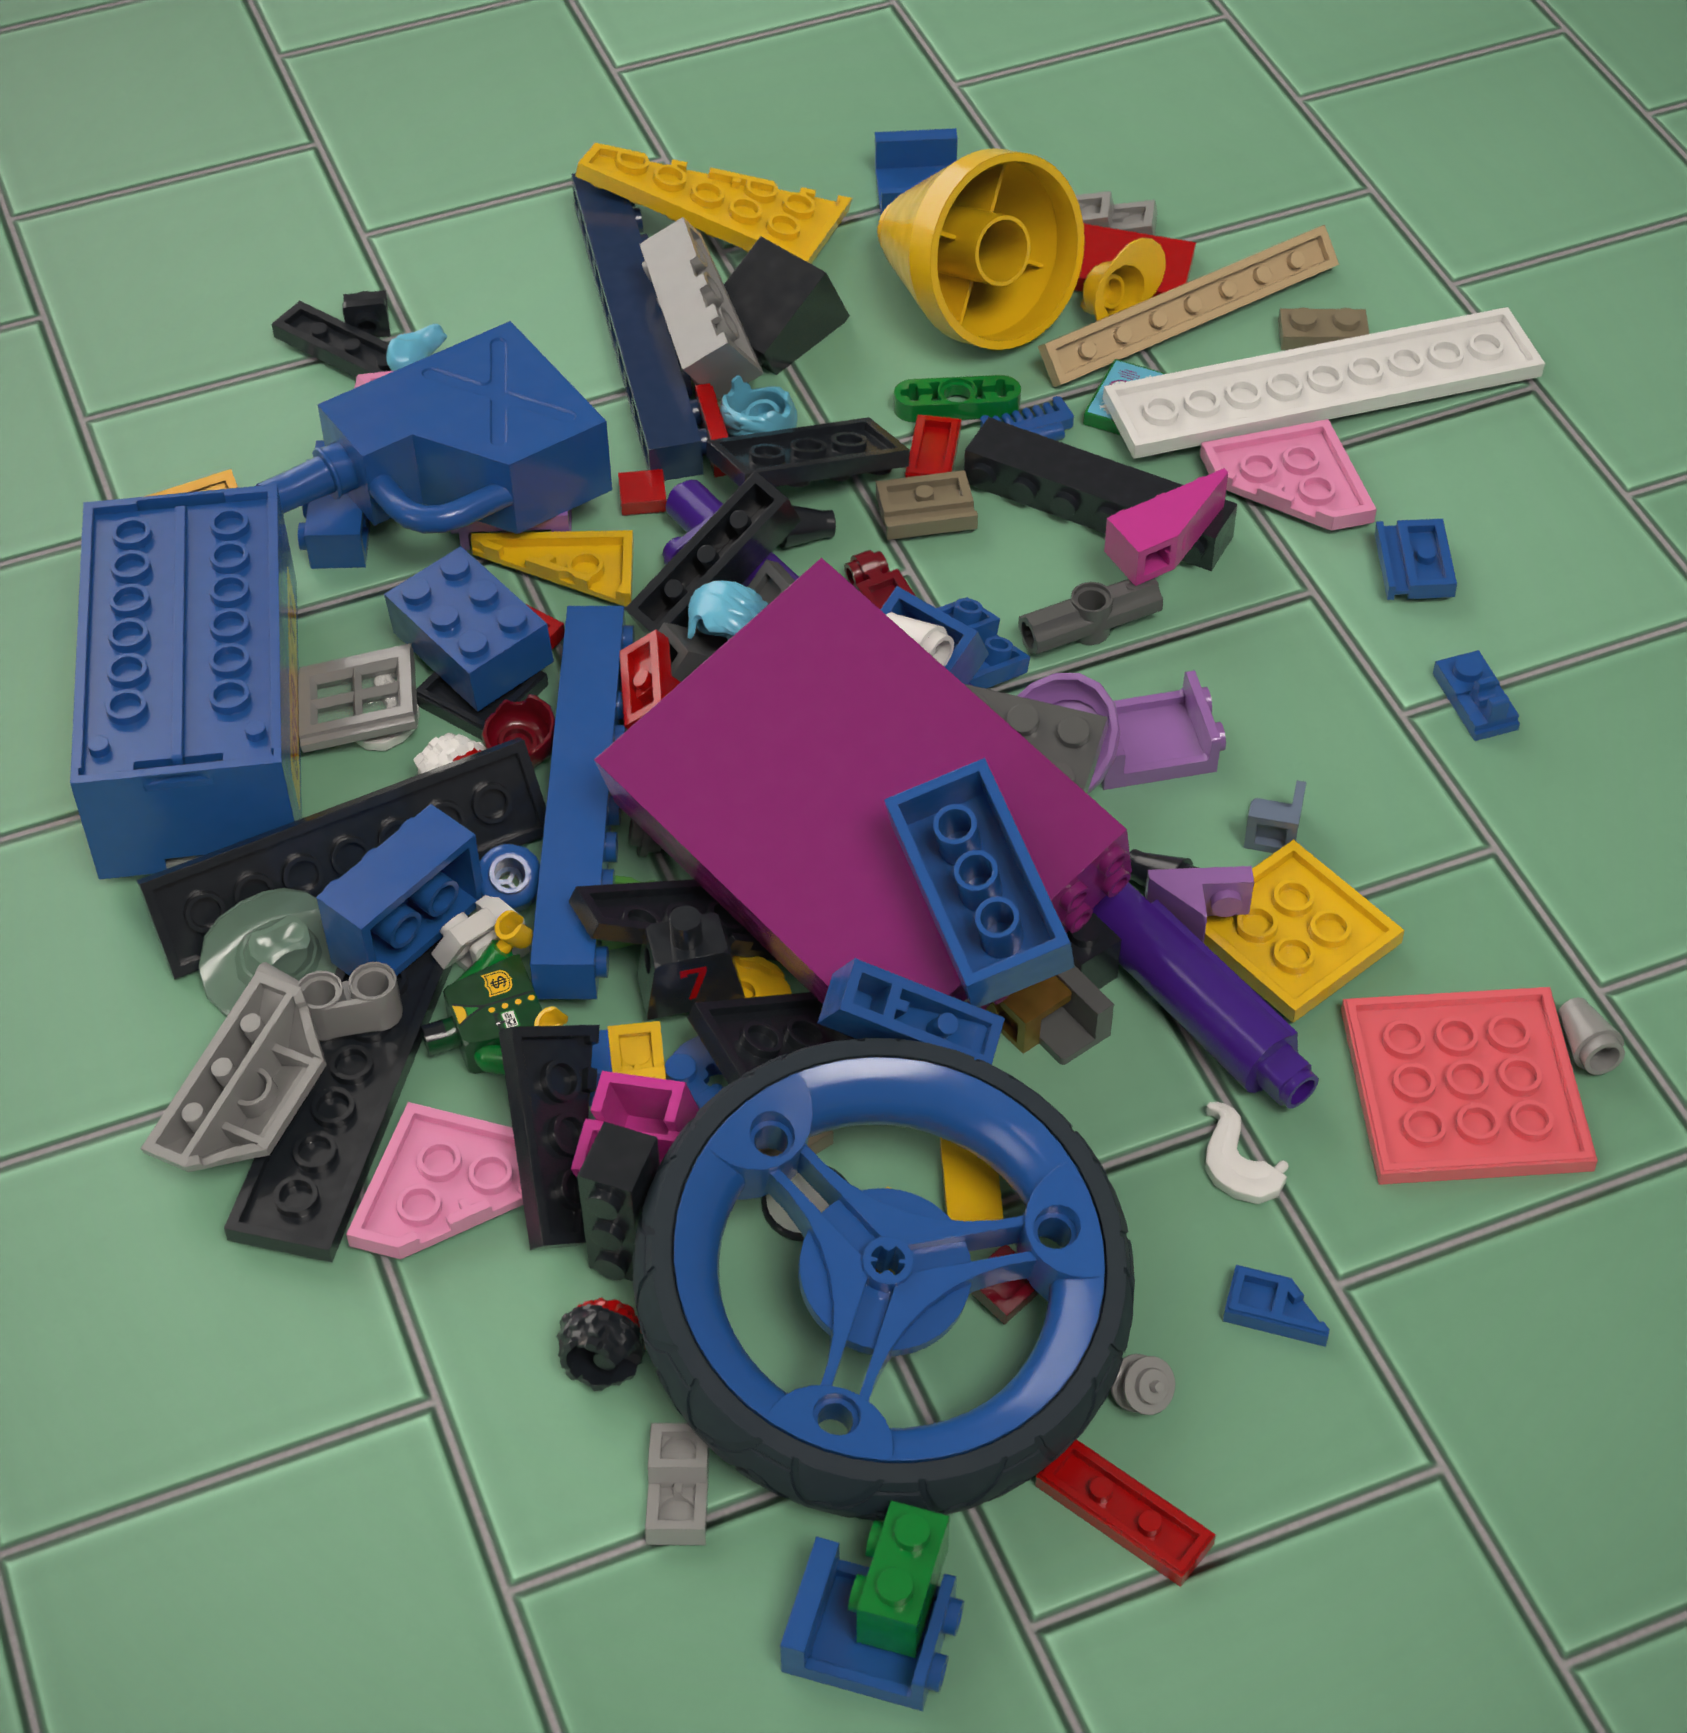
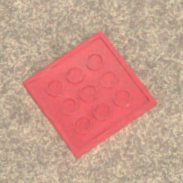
[1341,987,1598,1185]

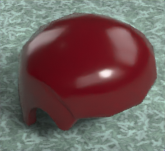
[481,694,555,768]

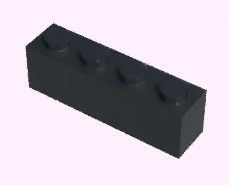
[625,471,801,634]

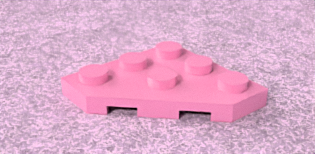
[1200,419,1377,531]
[346,1102,524,1259]

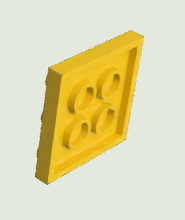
[1204,839,1405,1023]

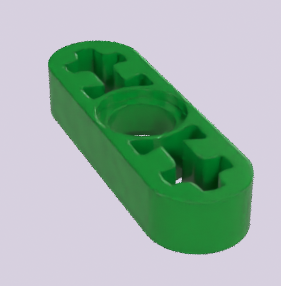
[894,375,1021,422]

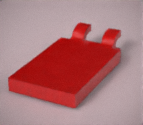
[1074,223,1196,297]

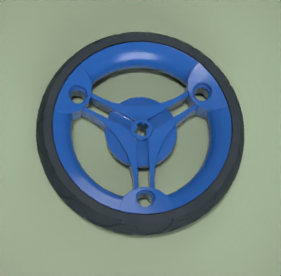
[633,1038,1135,1521]

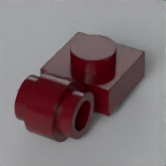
[844,550,916,609]

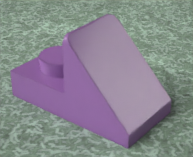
[1145,866,1254,943]

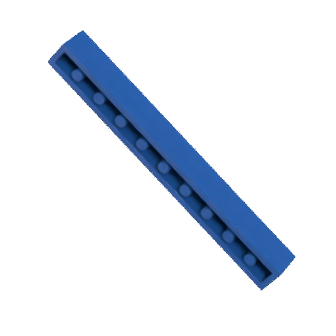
[530,606,635,999]

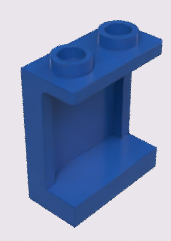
[780,1536,965,1712]

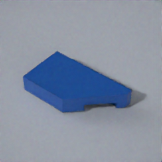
[1223,1265,1330,1347]

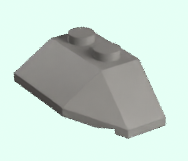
[140,971,327,1172]

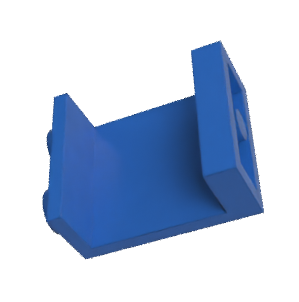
[875,128,958,217]

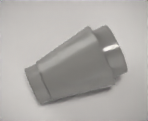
[1558,998,1625,1075]

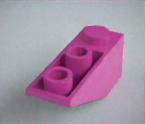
[1104,468,1228,586]

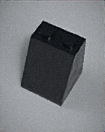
[724,236,850,375]

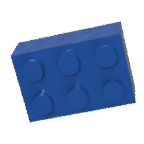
[384,546,554,712]
[316,804,483,976]

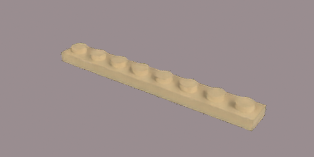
[1038,225,1339,387]

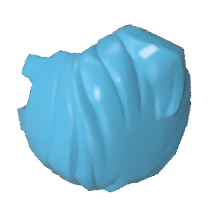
[720,375,798,437]
[688,580,769,640]

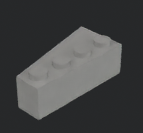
[639,217,764,400]

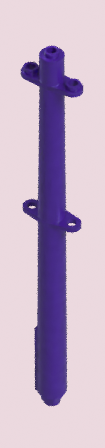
[662,479,1319,1109]

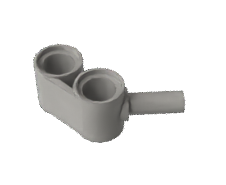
[254,962,403,1041]

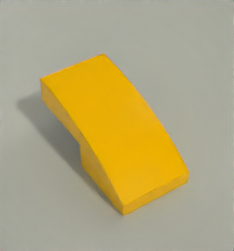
[607,1021,666,1079]

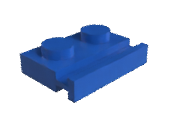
[1374,519,1457,600]

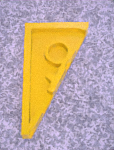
[471,530,634,607]

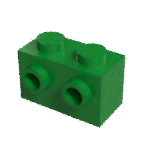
[848,1501,950,1658]

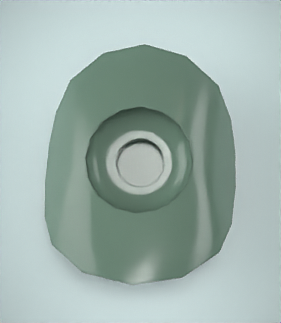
[198,888,337,1017]

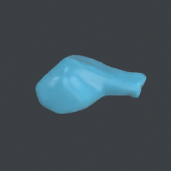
[386,323,447,371]

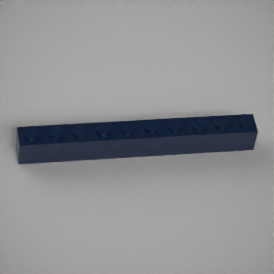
[571,173,708,481]

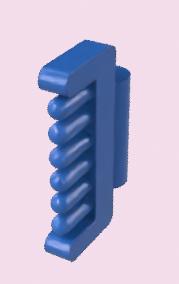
[980,396,1074,441]

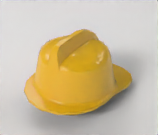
[1080,238,1166,321]

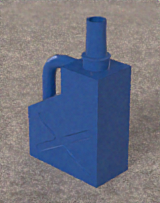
[256,321,612,534]

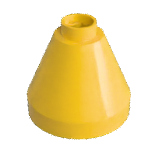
[878,148,1085,350]

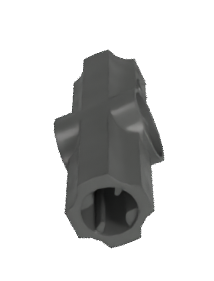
[1018,578,1163,654]

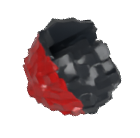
[557,1297,646,1391]

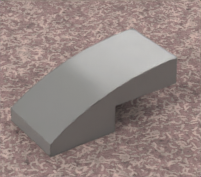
[1076,191,1157,235]
[645,1423,709,1545]

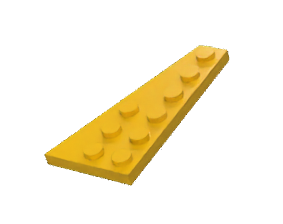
[575,142,852,264]

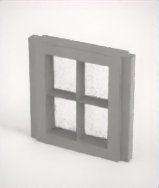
[298,643,418,753]

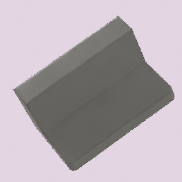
[1039,966,1114,1065]

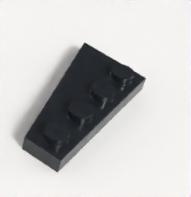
[568,879,778,961]
[499,1025,600,1250]

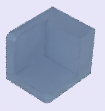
[1243,780,1307,853]

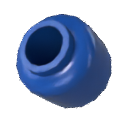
[480,844,540,913]

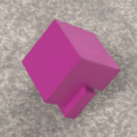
[571,1071,699,1178]

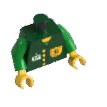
[421,910,568,1075]

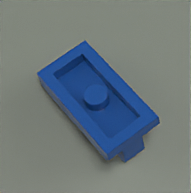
[1433,650,1520,741]

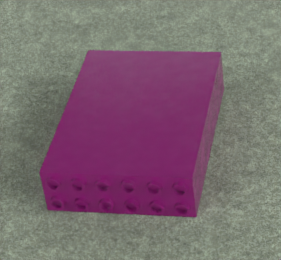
[594,558,1132,1010]

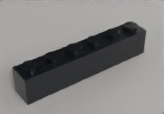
[964,417,1238,571]

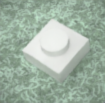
[431,907,497,969]

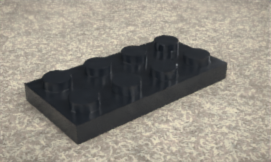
[707,417,910,487]

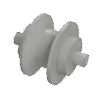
[1111,1354,1175,1415]

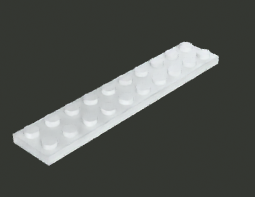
[1102,307,1545,459]

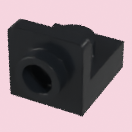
[342,290,391,338]

